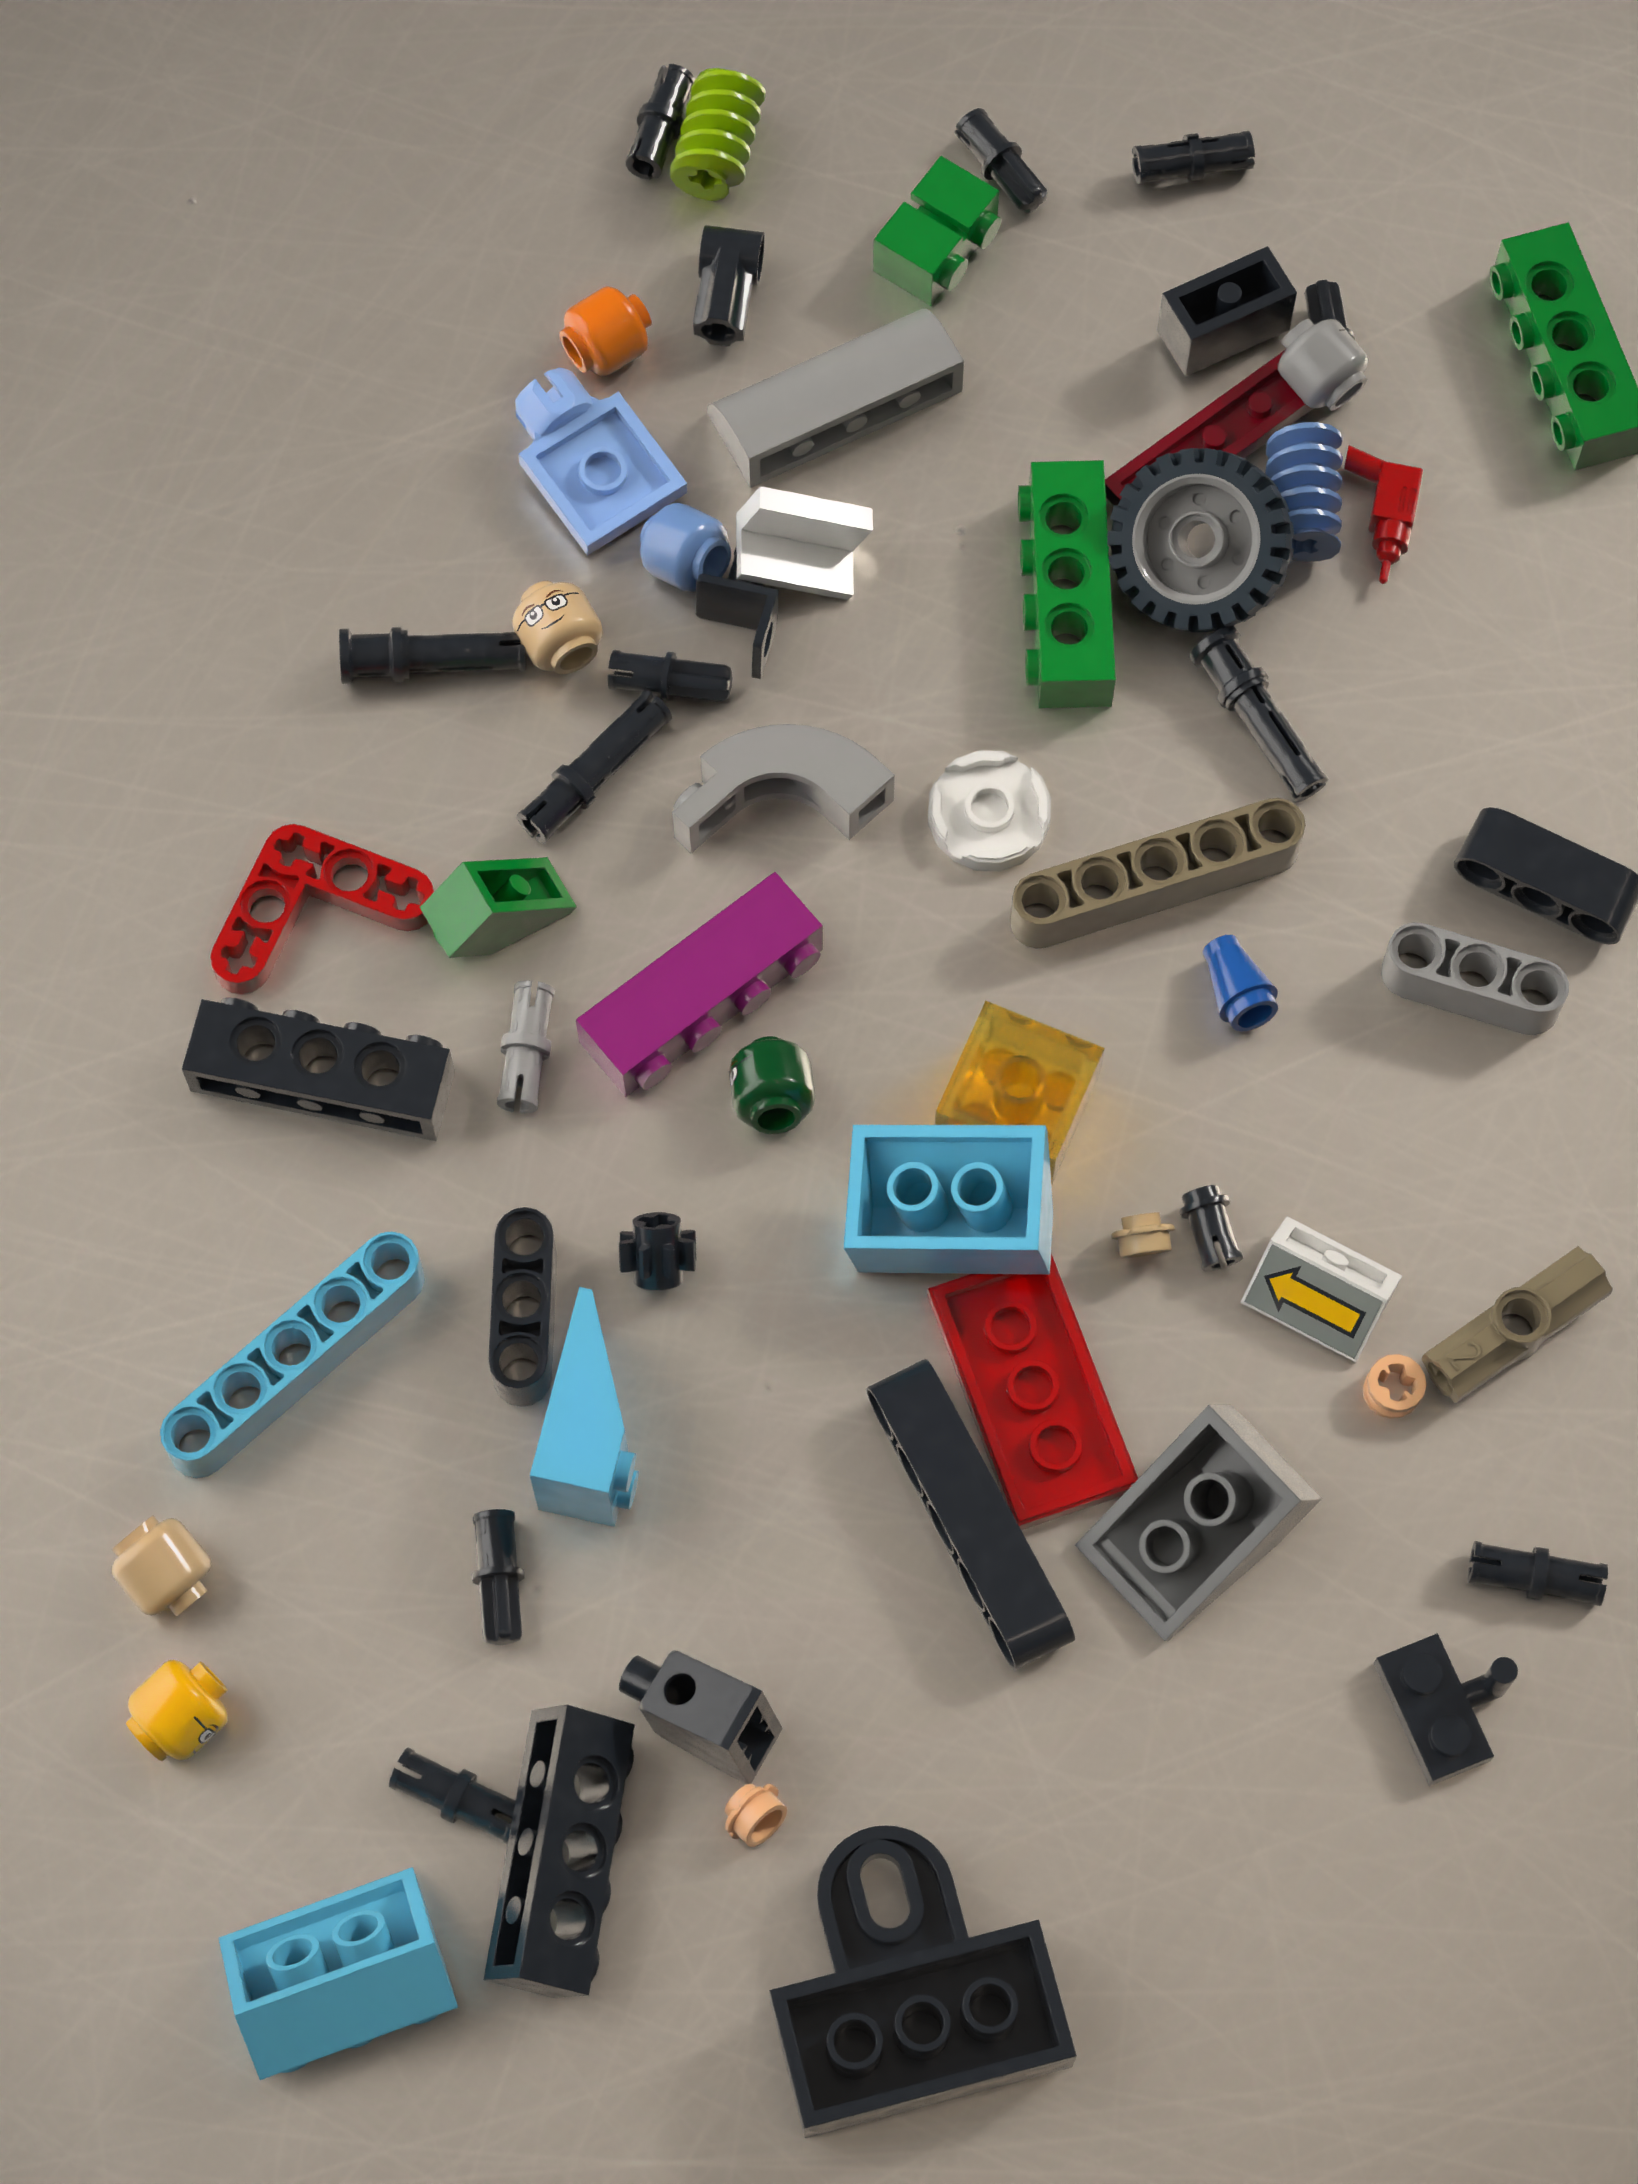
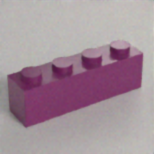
[576,872,823,1097]

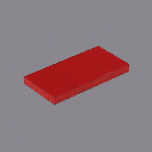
[927,1254,1138,1531]

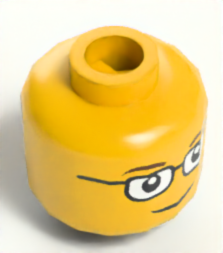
[126,1660,228,1761]

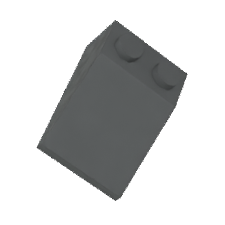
[1075,1405,1322,1641]

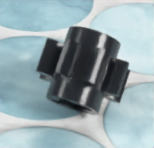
[619,1212,696,1290]

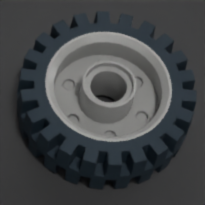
[1107,448,1294,632]

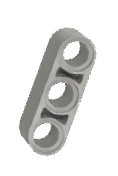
[1381,922,1569,1035]

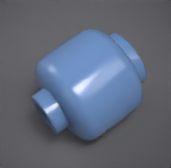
[640,503,731,592]

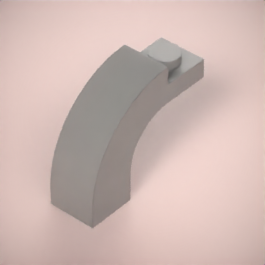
[672,724,895,853]

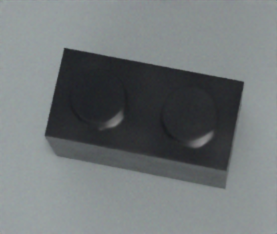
[1157,246,1297,377]

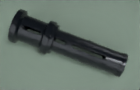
[1189,626,1329,802]
[339,627,526,684]

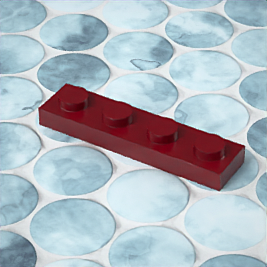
[1105,349,1314,506]

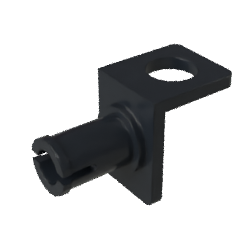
[695,548,779,679]

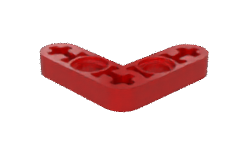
[210,824,434,995]

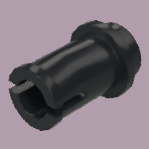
[1179,1185,1243,1271]

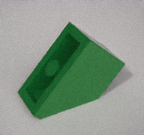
[420,857,577,958]

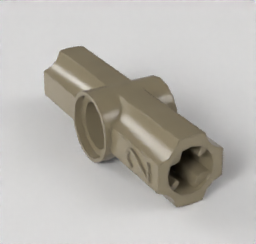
[1422,1246,1613,1404]

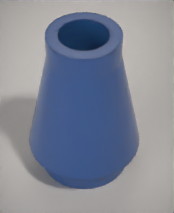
[1202,935,1278,1032]

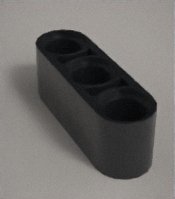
[1454,807,1638,945]
[489,1207,557,1407]

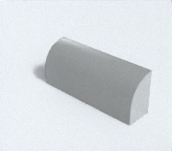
[707,308,964,488]

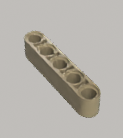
[1010,798,1306,949]

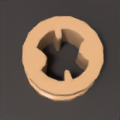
[1363,1354,1427,1419]

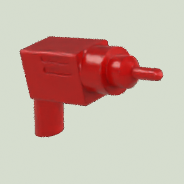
[1344,445,1423,584]

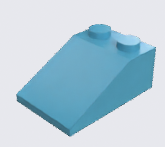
[530,1287,639,1527]

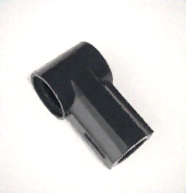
[693,225,765,346]

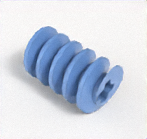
[1265,422,1343,562]

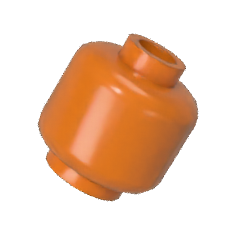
[559,286,652,377]

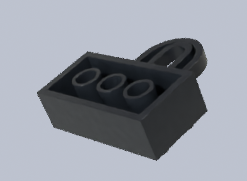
[769,1825,1077,2138]

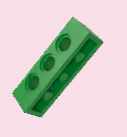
[1490,222,1638,471]
[1018,460,1116,709]

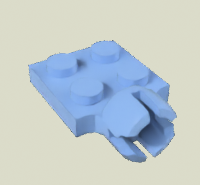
[515,368,687,556]

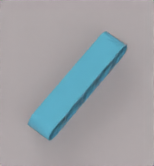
[160,1231,425,1478]

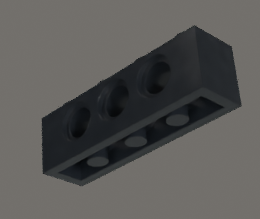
[182,997,455,1141]
[483,1705,635,1998]

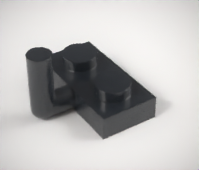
[1374,1633,1518,1786]

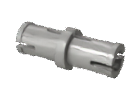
[497,980,555,1113]

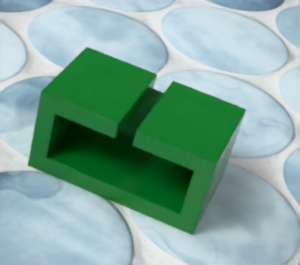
[873,156,1002,306]

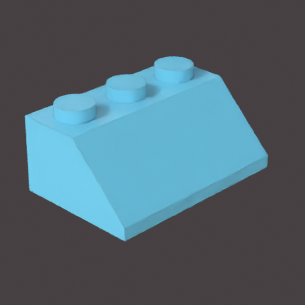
[844,1125,1053,1274]
[218,1867,458,2080]

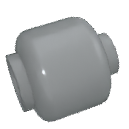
[1278,319,1368,411]

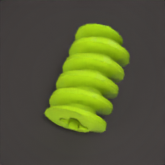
[670,68,766,201]

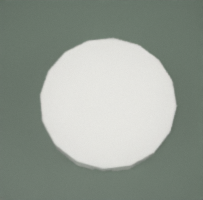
[928,751,1051,871]

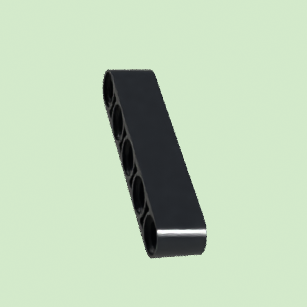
[866,1359,1075,1671]

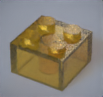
[935,1001,1105,1185]

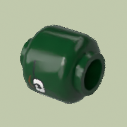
[729,1036,815,1134]

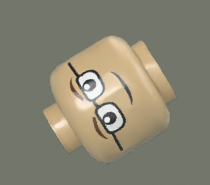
[512,581,603,674]

